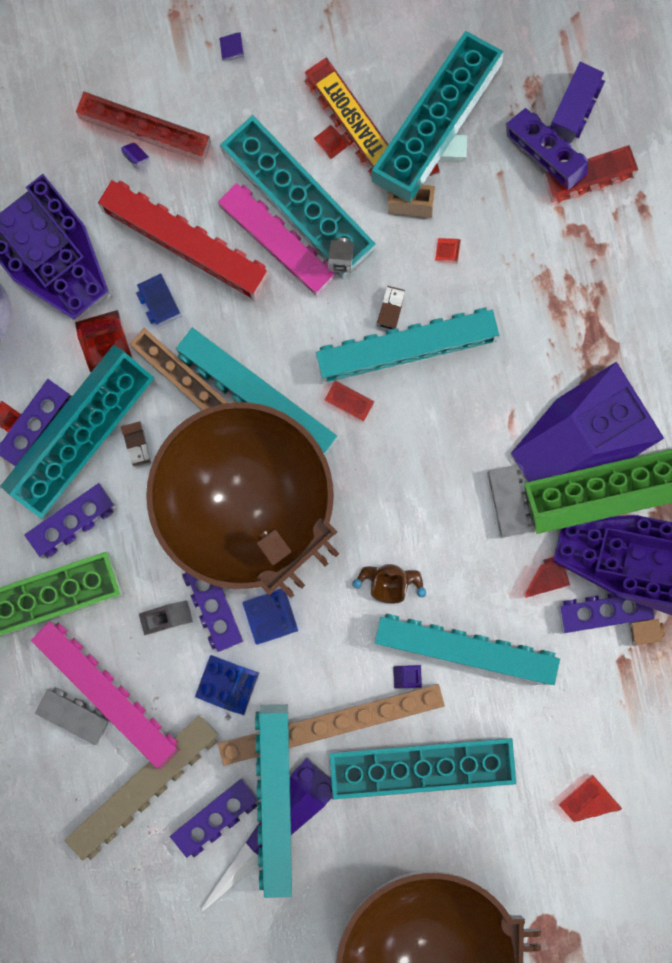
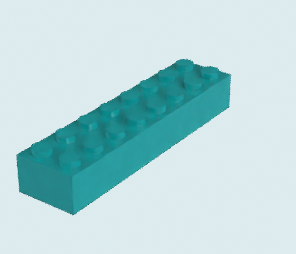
[372,30,504,203]
[220,115,376,278]
[316,307,500,384]
[176,327,338,457]
[0,345,155,519]
[374,613,560,686]
[255,704,292,898]
[328,738,517,800]

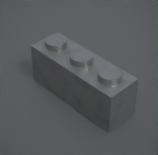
[487,465,532,538]
[35,687,110,745]

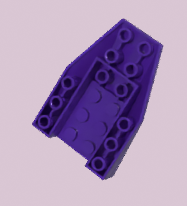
[0,174,109,320]
[511,361,664,482]
[553,515,672,616]

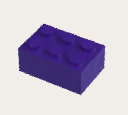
[550,61,605,143]

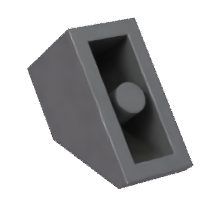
[328,238,354,273]
[139,600,193,636]

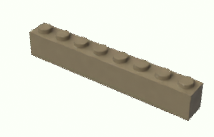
[64,714,219,861]

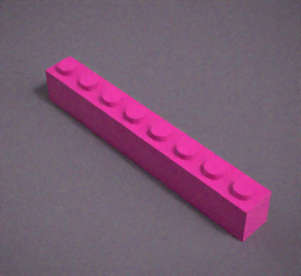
[31,621,180,770]

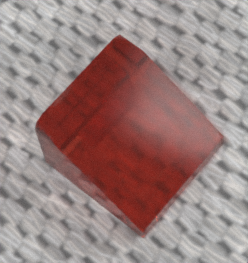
[314,125,347,159]
[435,238,461,264]
[0,401,21,432]

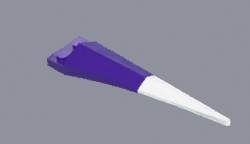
[201,757,332,911]

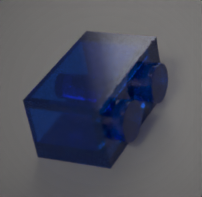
[136,273,182,328]

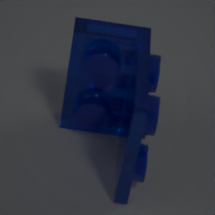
[242,589,299,645]
[195,655,260,715]

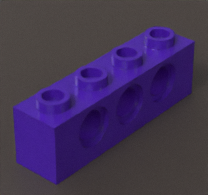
[506,108,588,190]
[0,379,72,467]
[24,483,116,559]
[182,572,244,652]
[558,593,655,633]
[169,778,259,858]

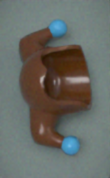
[352,564,427,604]

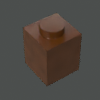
[255,528,291,565]

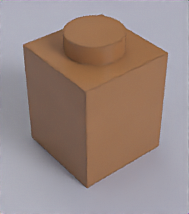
[629,619,665,646]

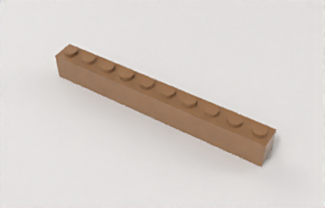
[218,684,445,766]

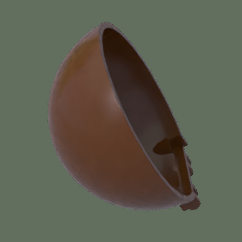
[146,402,339,598]
[335,871,541,963]

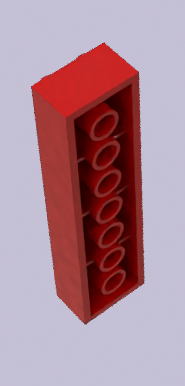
[98,180,269,301]

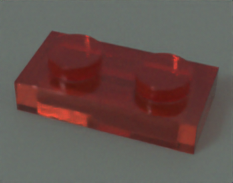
[324,380,375,422]

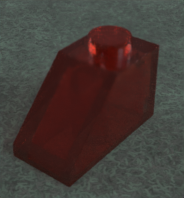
[524,557,570,598]

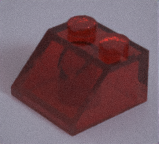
[75,310,133,372]

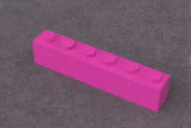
[218,183,335,296]

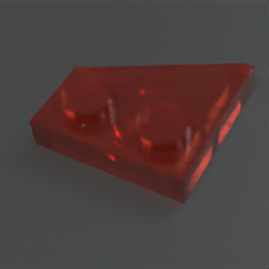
[558,775,622,822]

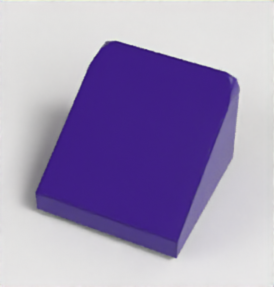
[219,32,244,60]
[121,143,149,169]
[393,665,422,689]

